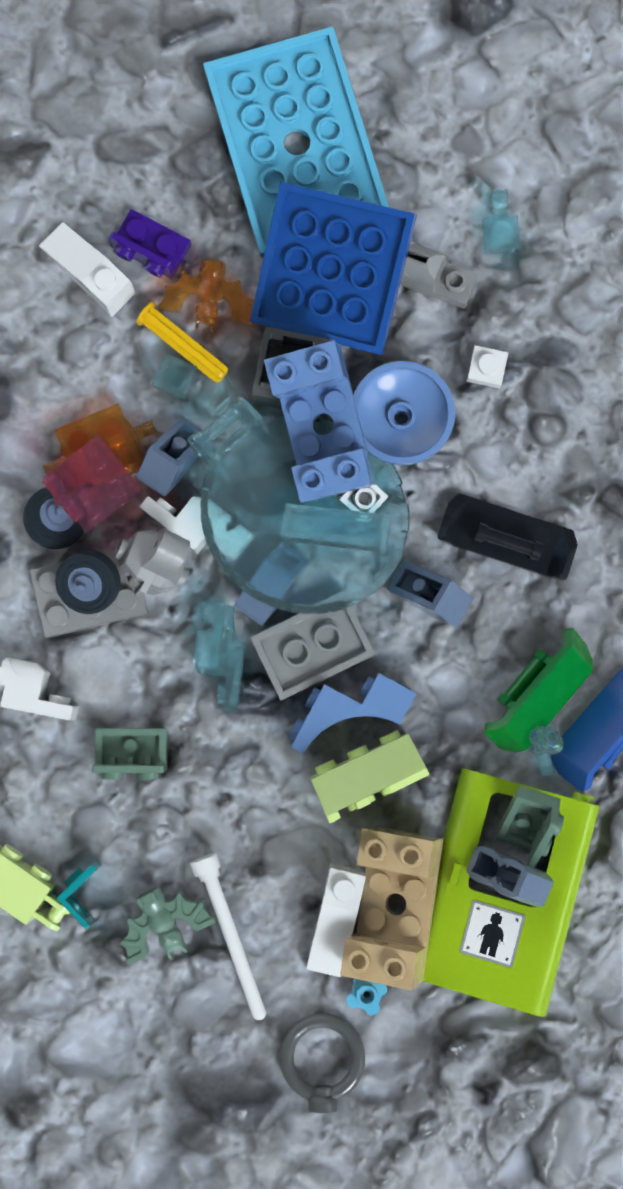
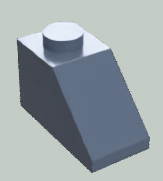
[136,417,210,496]
[387,560,474,628]

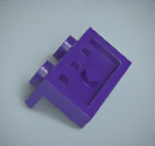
[108,209,192,279]

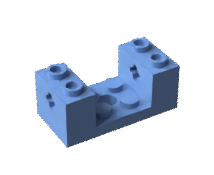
[264,340,376,503]

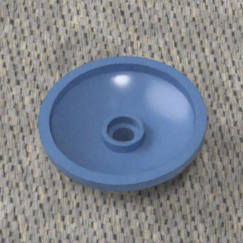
[354,361,455,466]

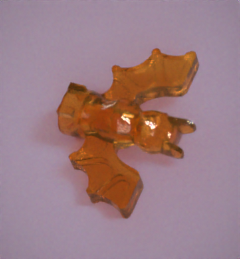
[158,259,254,332]

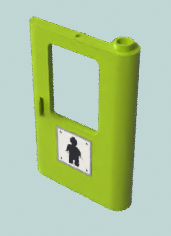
[423,768,600,1017]

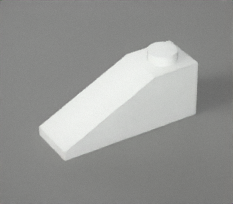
[39,222,136,317]
[306,863,366,977]

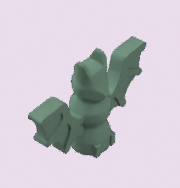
[120,886,217,965]

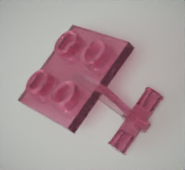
[42,434,142,533]

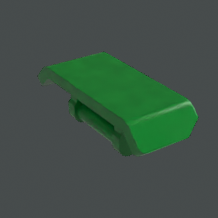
[484,628,593,753]

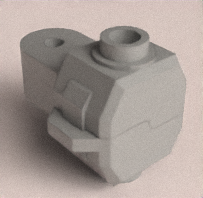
[113,528,190,597]

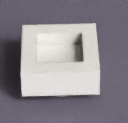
[466,345,508,389]

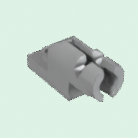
[401,241,478,309]

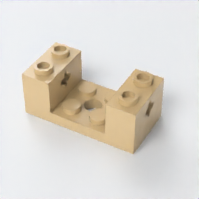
[340,826,444,991]

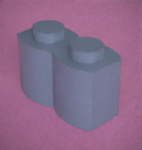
[466,846,553,907]

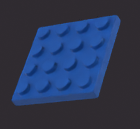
[250,182,417,355]

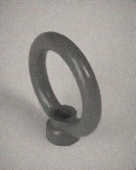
[280,1013,365,1113]

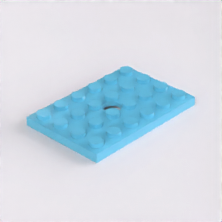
[203,26,389,258]

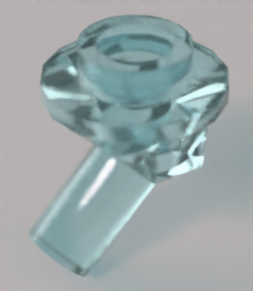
[529,726,564,776]

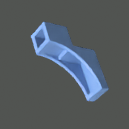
[288,673,417,754]

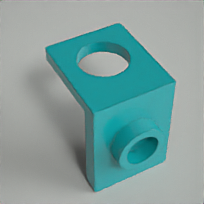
[57,860,102,930]

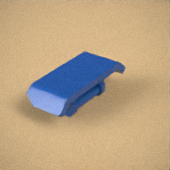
[550,669,623,792]

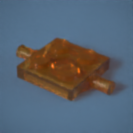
[43,403,158,495]

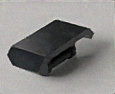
[438,493,578,580]

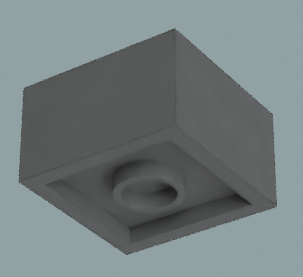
[252,327,333,417]

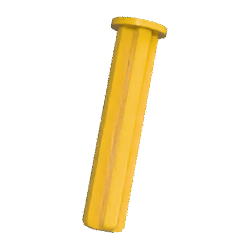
[136,302,229,383]

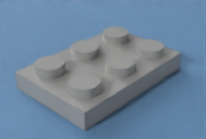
[30,550,149,638]
[250,592,376,701]

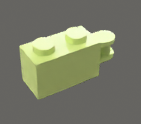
[0,844,70,931]

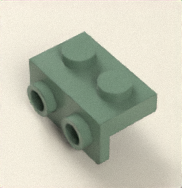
[92,728,168,780]
[496,786,564,867]

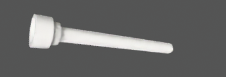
[190,853,266,1020]

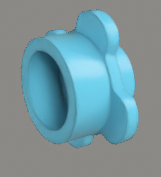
[346,979,387,1016]

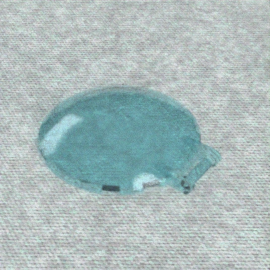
[187,396,410,614]

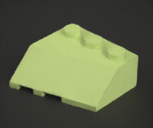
[311,730,430,823]

